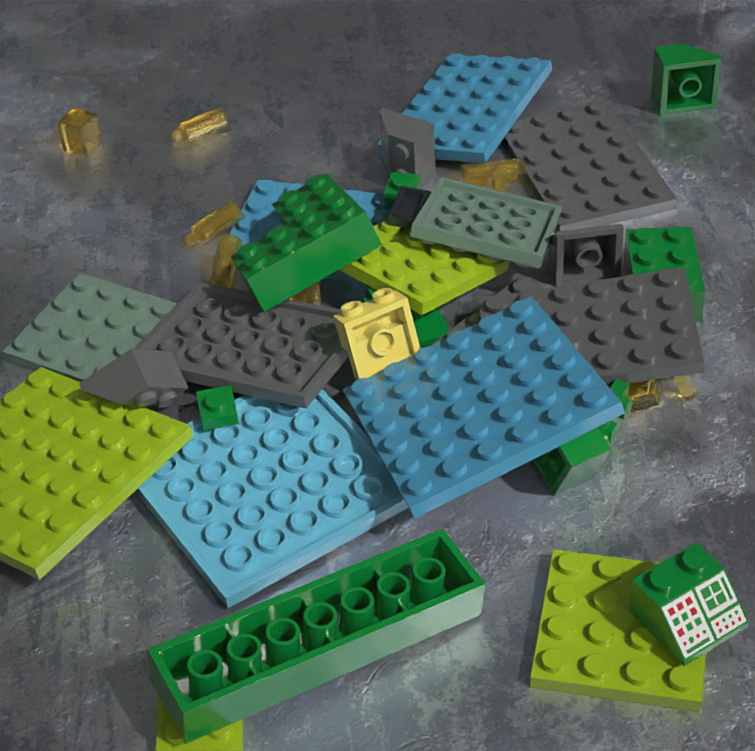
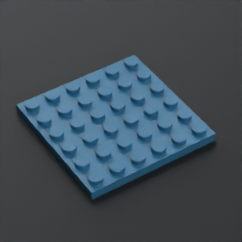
[343,296,625,518]

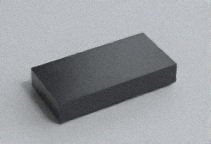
[388,186,431,229]

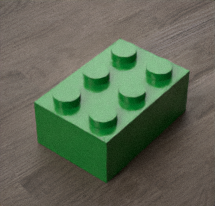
[624,226,705,322]

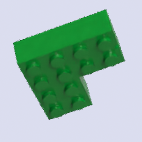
[231,173,382,312]

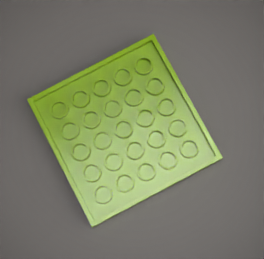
[0,367,194,580]

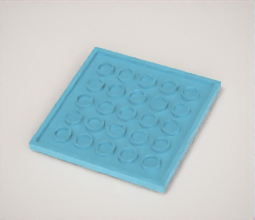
[135,389,408,608]

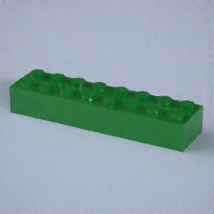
[147,528,486,744]

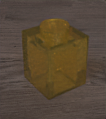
[57,107,104,158]

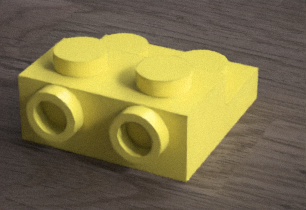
[333,288,420,381]

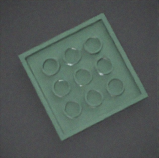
[410,177,563,268]
[2,272,178,382]

